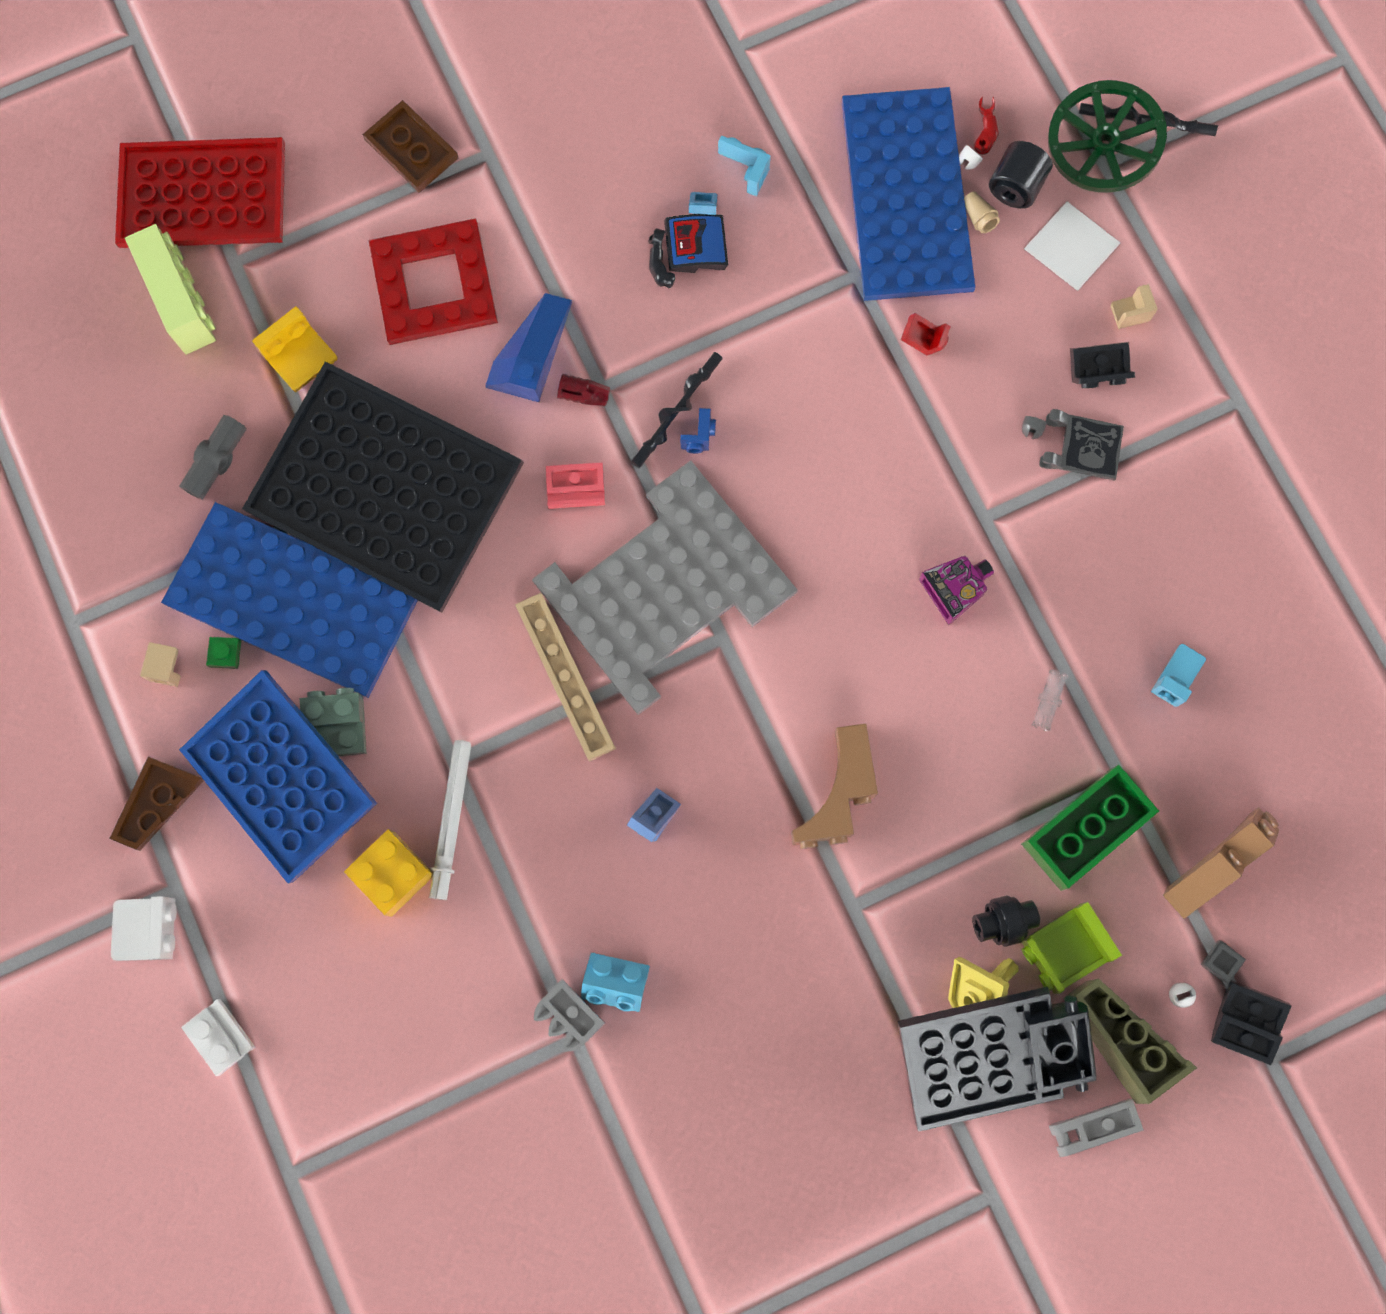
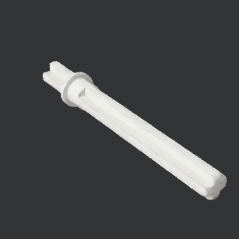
[429,740,471,900]

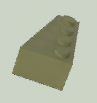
[1063,979,1197,1104]

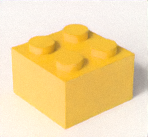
[344,829,433,917]

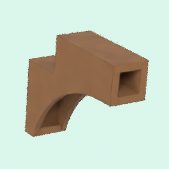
[791,724,878,849]
[1163,807,1279,919]

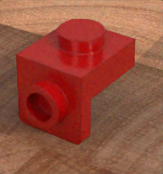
[900,313,951,356]

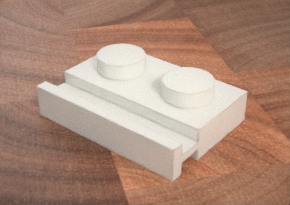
[181,999,255,1076]

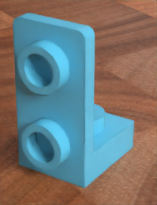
[718,136,771,197]
[1151,644,1206,707]

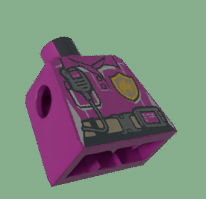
[919,556,994,625]

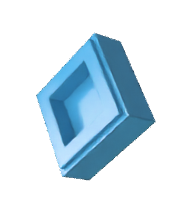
[689,192,718,215]

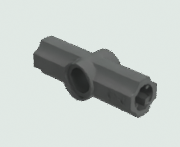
[179,415,247,500]

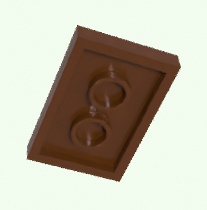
[362,100,459,193]

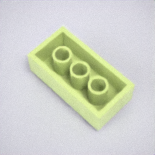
[125,224,216,355]

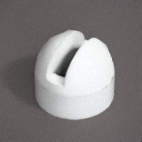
[959,145,983,170]
[1169,983,1196,1008]

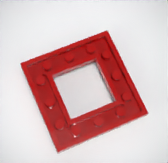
[368,218,498,345]

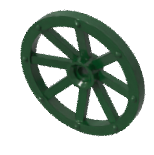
[1048,80,1167,193]

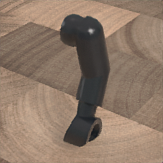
[648,228,675,288]

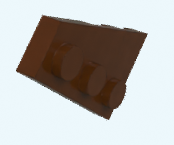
[109,756,204,851]

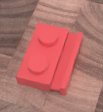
[546,462,605,509]

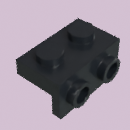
[1070,342,1135,388]

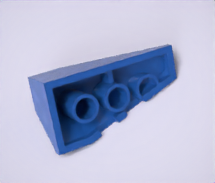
[485,293,572,402]

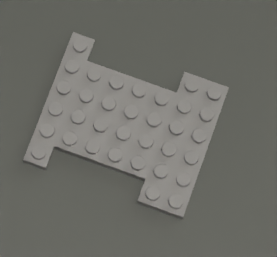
[532,460,798,715]

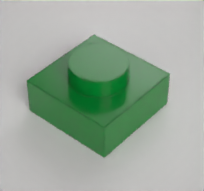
[206,637,242,669]

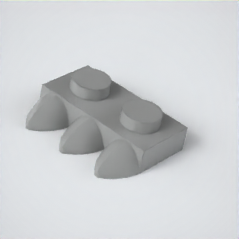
[534,979,605,1052]

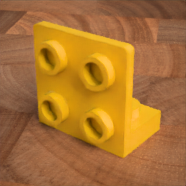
[252,306,338,392]

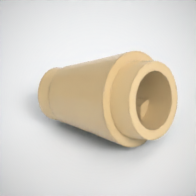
[964,192,1000,234]

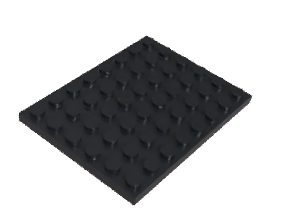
[242,361,524,613]

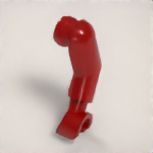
[974,96,999,155]

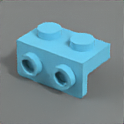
[581,953,650,1012]

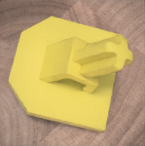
[948,957,1019,1008]

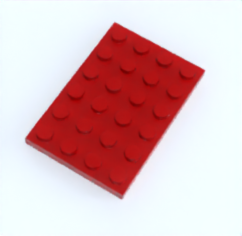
[115,137,285,248]

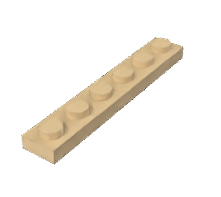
[515,593,616,762]

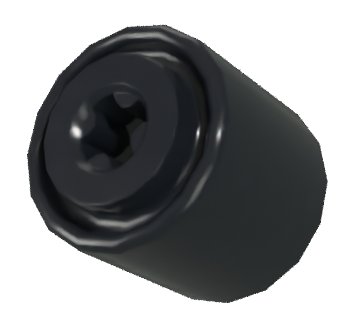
[988,141,1053,209]

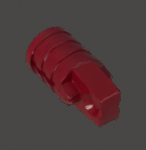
[557,374,610,406]

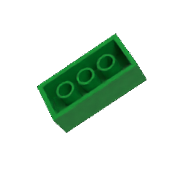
[1021,764,1159,891]

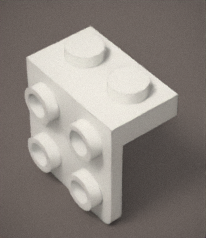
[111,896,177,961]

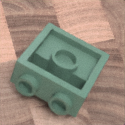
[299,688,367,756]

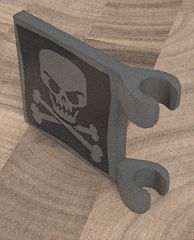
[1039,409,1124,481]

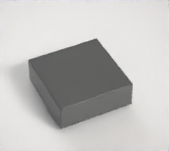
[1201,940,1246,984]

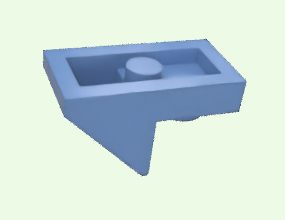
[627,788,681,842]

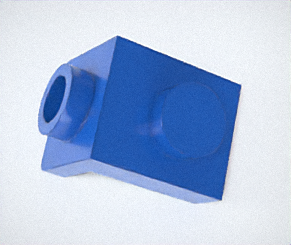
[680,408,716,454]

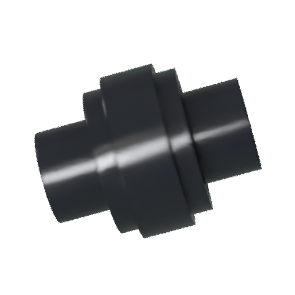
[972,895,1040,947]

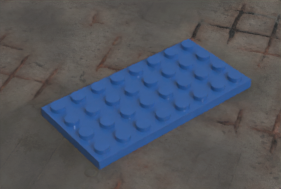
[842,87,976,301]
[161,502,418,698]

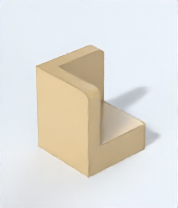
[1110,284,1158,329]
[140,642,181,687]

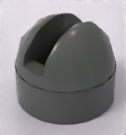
[1022,416,1047,439]

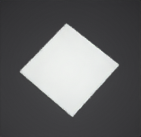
[1024,202,1120,291]

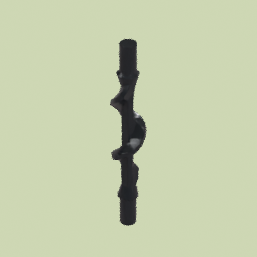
[1078,103,1218,136]
[631,352,723,469]

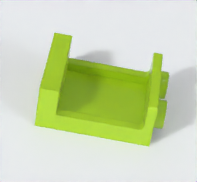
[1021,902,1122,994]

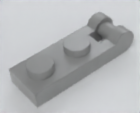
[1049,1099,1144,1157]

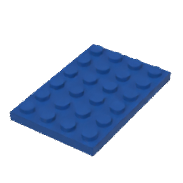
[179,670,377,884]

